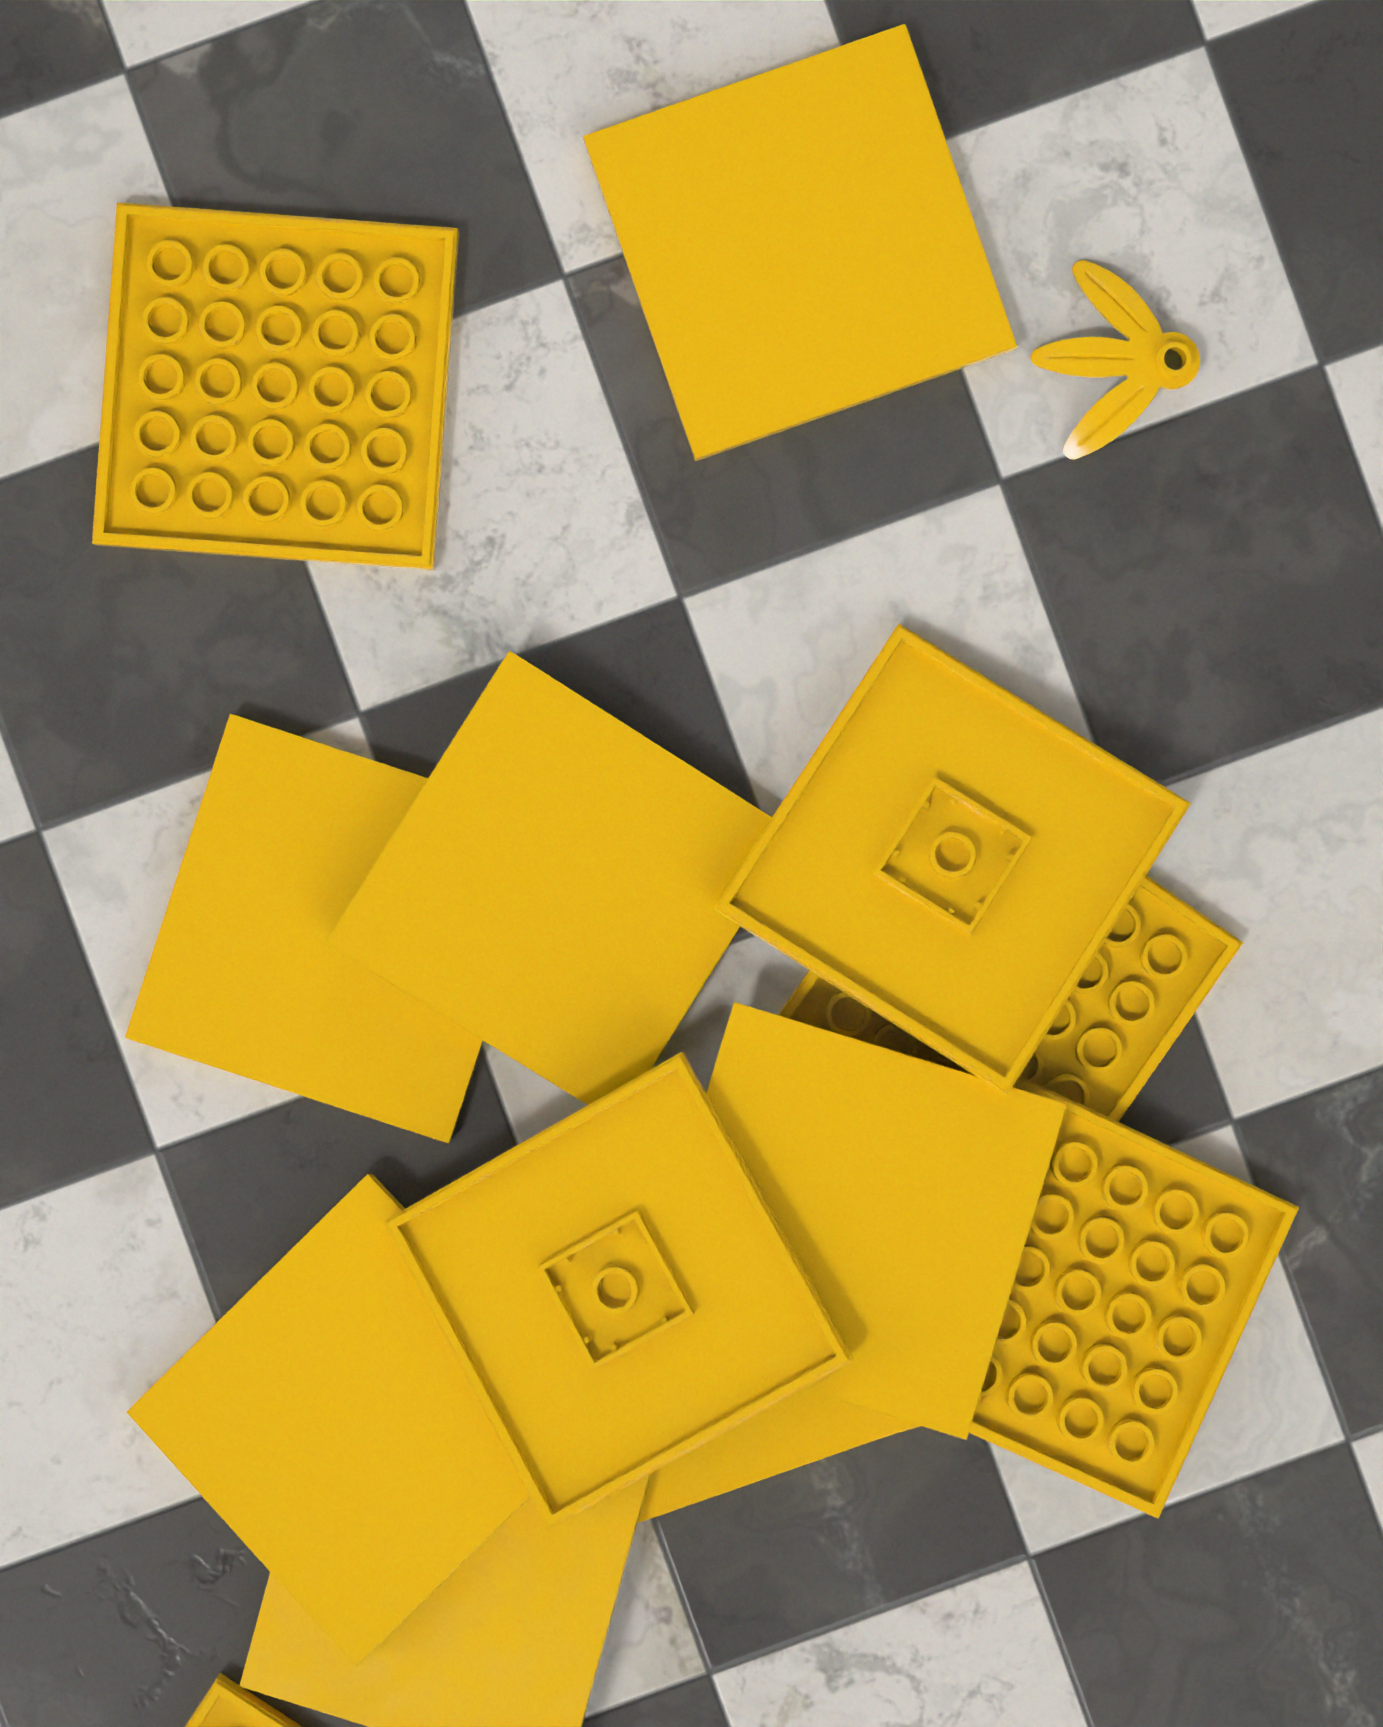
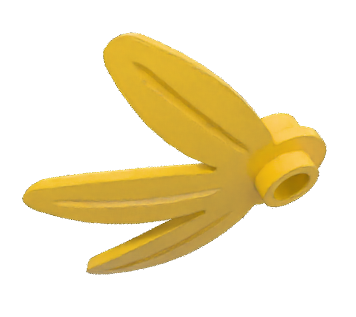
[1030,260,1200,459]

